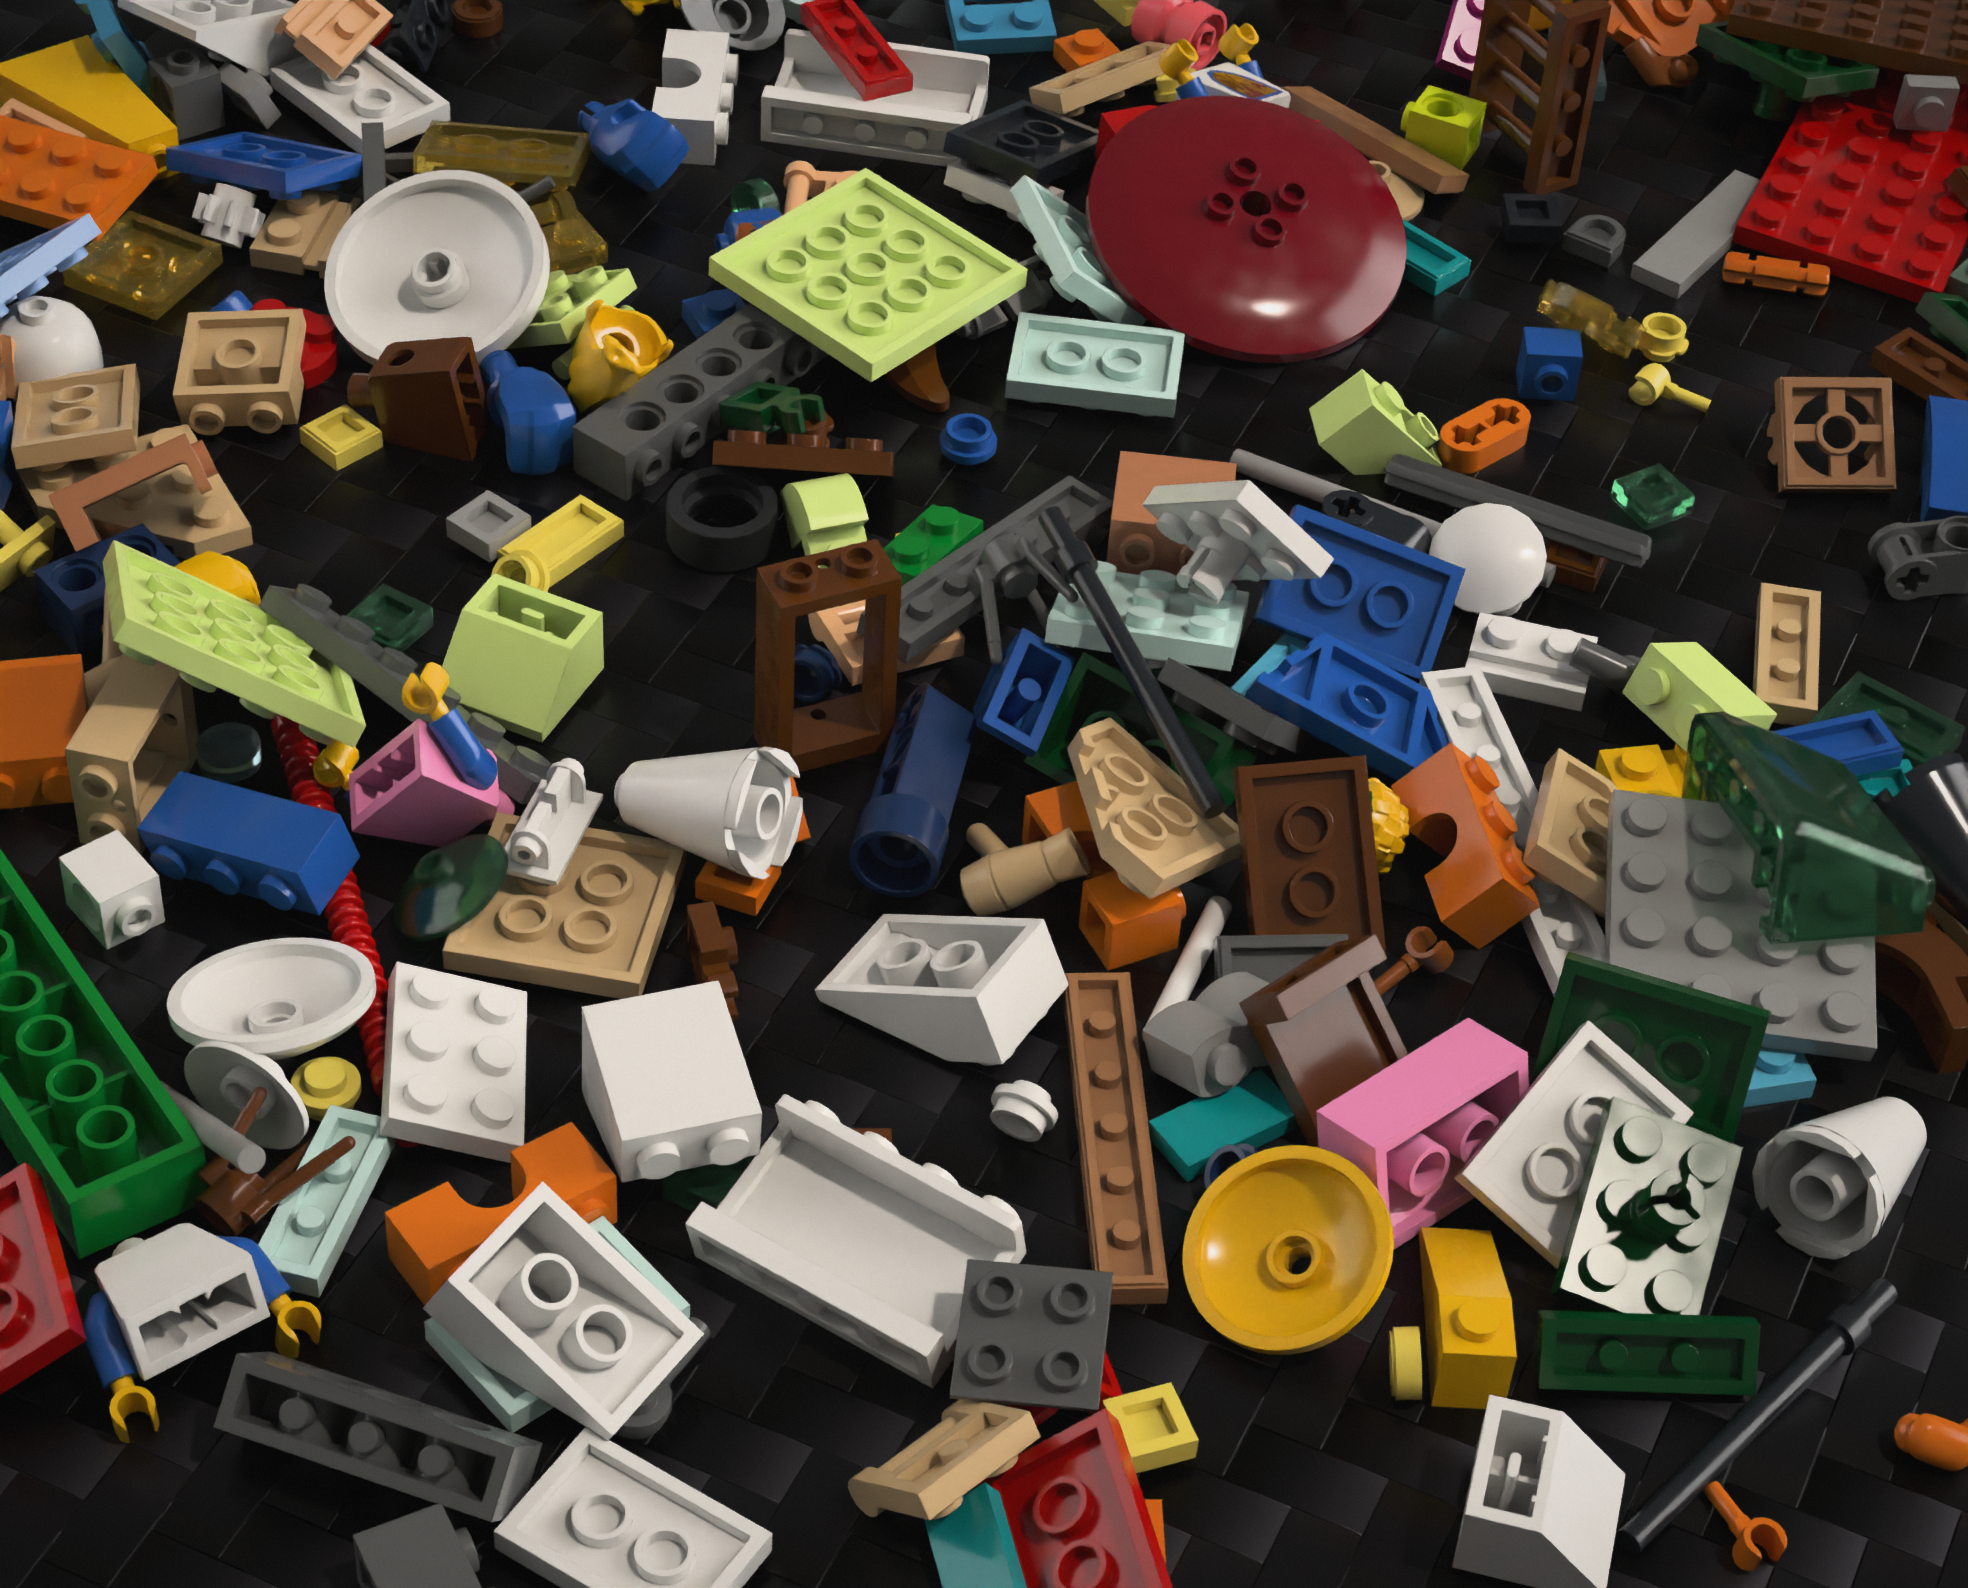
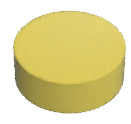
[1389,1326,1422,1401]

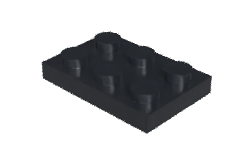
[943,100,1099,186]

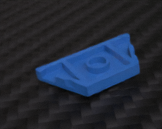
[1245,632,1449,781]

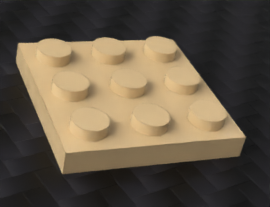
[442,812,687,999]

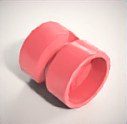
[1131,0,1227,71]

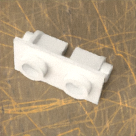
[494,758,603,886]

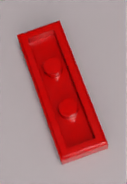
[800,0,913,101]

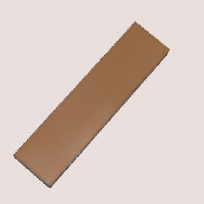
[1282,86,1470,194]

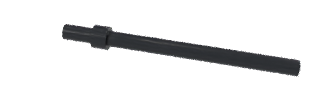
[1038,506,1227,819]
[1616,1278,1898,1554]

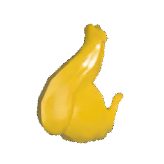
[567,299,674,415]

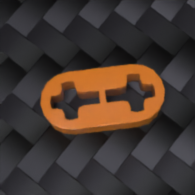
[1437,398,1531,474]

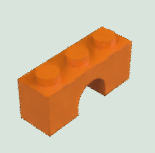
[1391,742,1541,950]
[1022,781,1186,970]
[384,1122,617,1305]

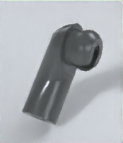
[1569,638,1641,698]

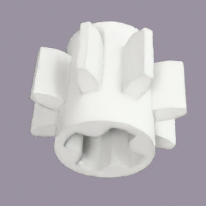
[191,183,266,249]

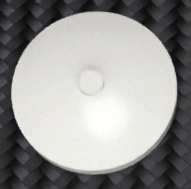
[324,170,550,366]

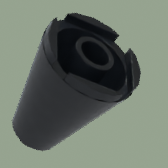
[1857,753,1968,930]

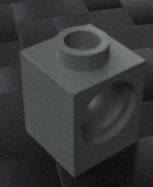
[148,47,226,141]

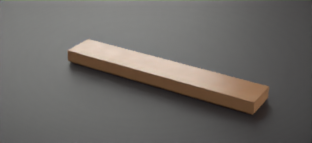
[1062,972,1169,1305]

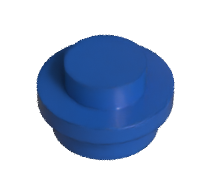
[939,413,997,466]

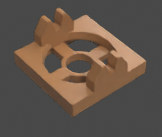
[1767,377,1896,493]

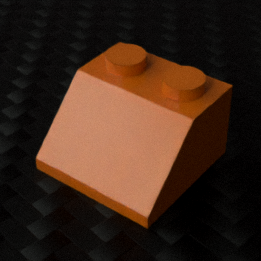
[0,654,89,810]

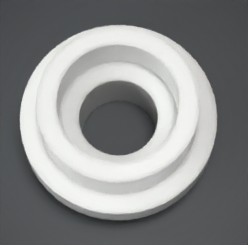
[990,1080,1058,1142]

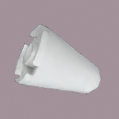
[614,747,803,879]
[1752,1097,1927,1260]

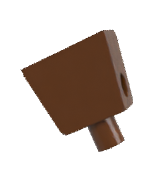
[347,337,493,462]

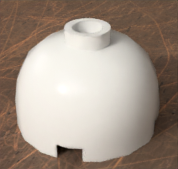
[0,296,104,403]

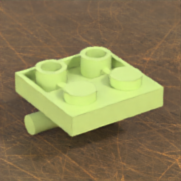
[506,266,637,380]

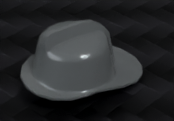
[679,0,786,51]

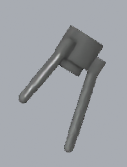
[973,534,1079,666]

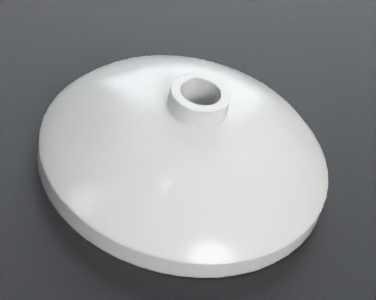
[167,937,377,1060]

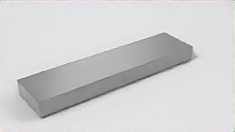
[1630,170,1760,299]

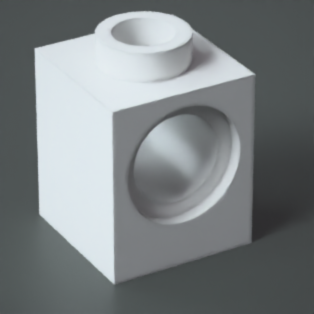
[59,829,165,950]

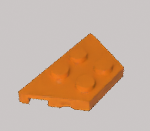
[1605,0,1735,56]

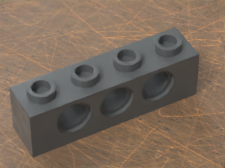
[214,1351,543,1522]

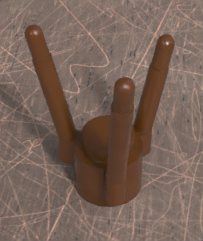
[193,1087,356,1237]

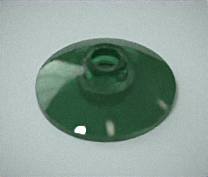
[393,834,508,941]

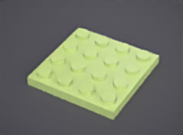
[709,168,1028,382]
[102,540,366,748]

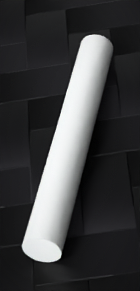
[1142,896,1232,1040]

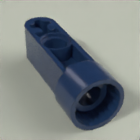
[849,682,977,898]

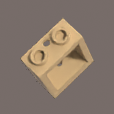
[65,653,200,856]

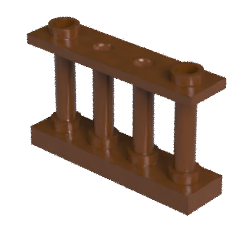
[1469,0,1612,194]

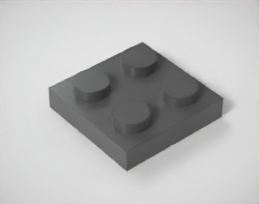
[1156,657,1310,756]

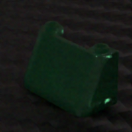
[1681,712,1935,944]

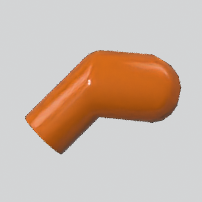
[1894,1413,1968,1471]

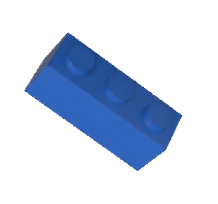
[137,771,360,916]

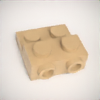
[173,309,307,435]

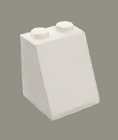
[582,980,762,1183]

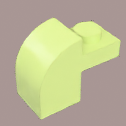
[779,473,869,568]

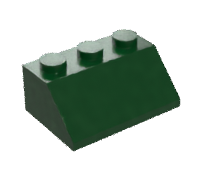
[1023,652,1261,810]

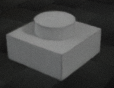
[218,61,282,129]
[1892,74,1960,132]
[446,490,532,562]

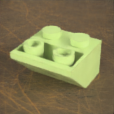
[442,573,604,742]

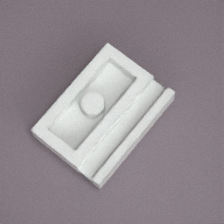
[1465,612,1598,712]

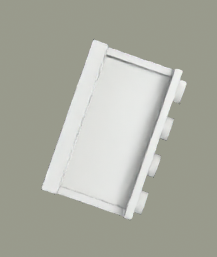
[761,29,990,167]
[685,1094,1027,1388]

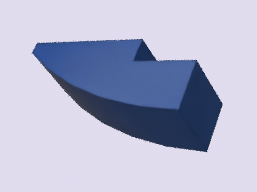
[1919,395,1968,522]

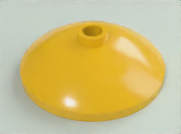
[1182,1145,1394,1355]

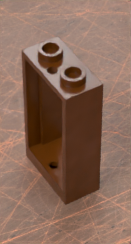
[754,539,902,772]

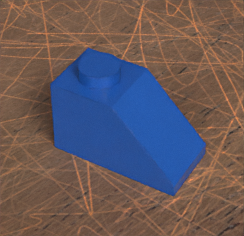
[973,628,1077,758]

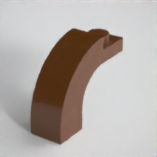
[1874,899,1968,1074]

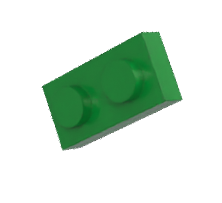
[883,504,983,586]

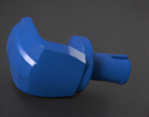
[577,98,690,192]
[480,350,577,476]

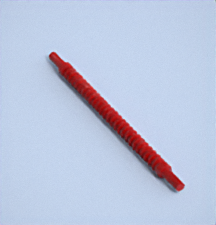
[271,714,420,1148]

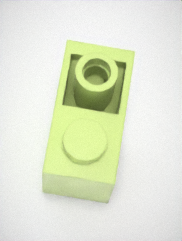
[1309,369,1442,475]

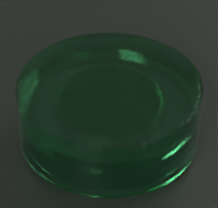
[731,178,780,213]

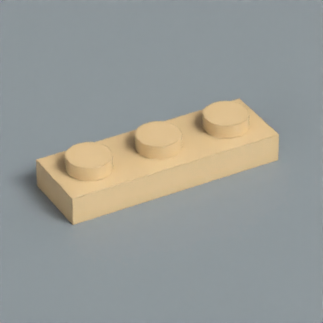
[1029,41,1171,118]
[1753,583,1821,726]

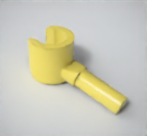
[1628,363,1711,413]

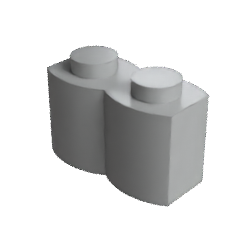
[1142,972,1270,1097]

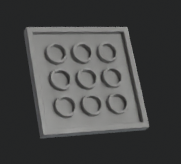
[1604,789,1877,1062]

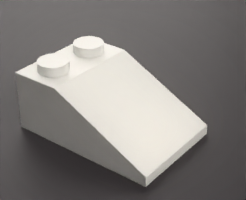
[117,0,302,79]
[815,914,1069,1066]
[423,1181,704,1440]

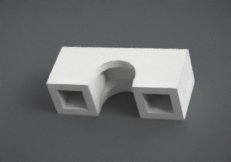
[652,29,739,165]

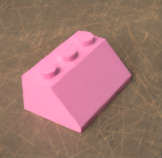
[1316,1018,1529,1250]

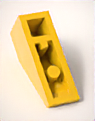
[1419,1227,1517,1409]

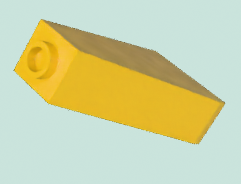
[0,35,181,183]

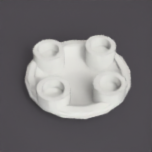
[1429,503,1547,616]

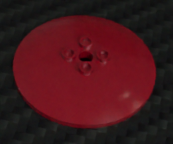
[1086,96,1407,363]

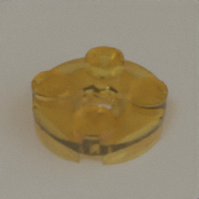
[1537,279,1647,359]

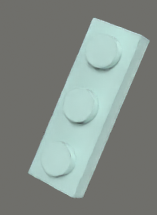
[258,1105,397,1298]

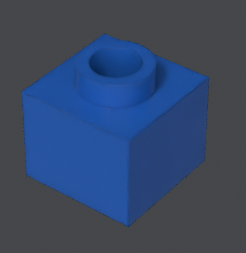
[1516,327,1583,401]

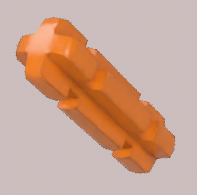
[1722,251,1830,297]

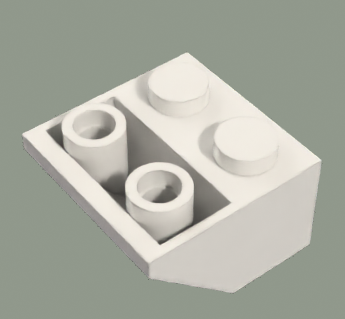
[1452,1394,1625,1588]

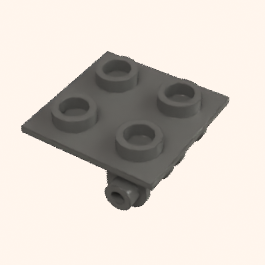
[950,1259,1114,1412]

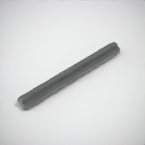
[1385,454,1652,569]

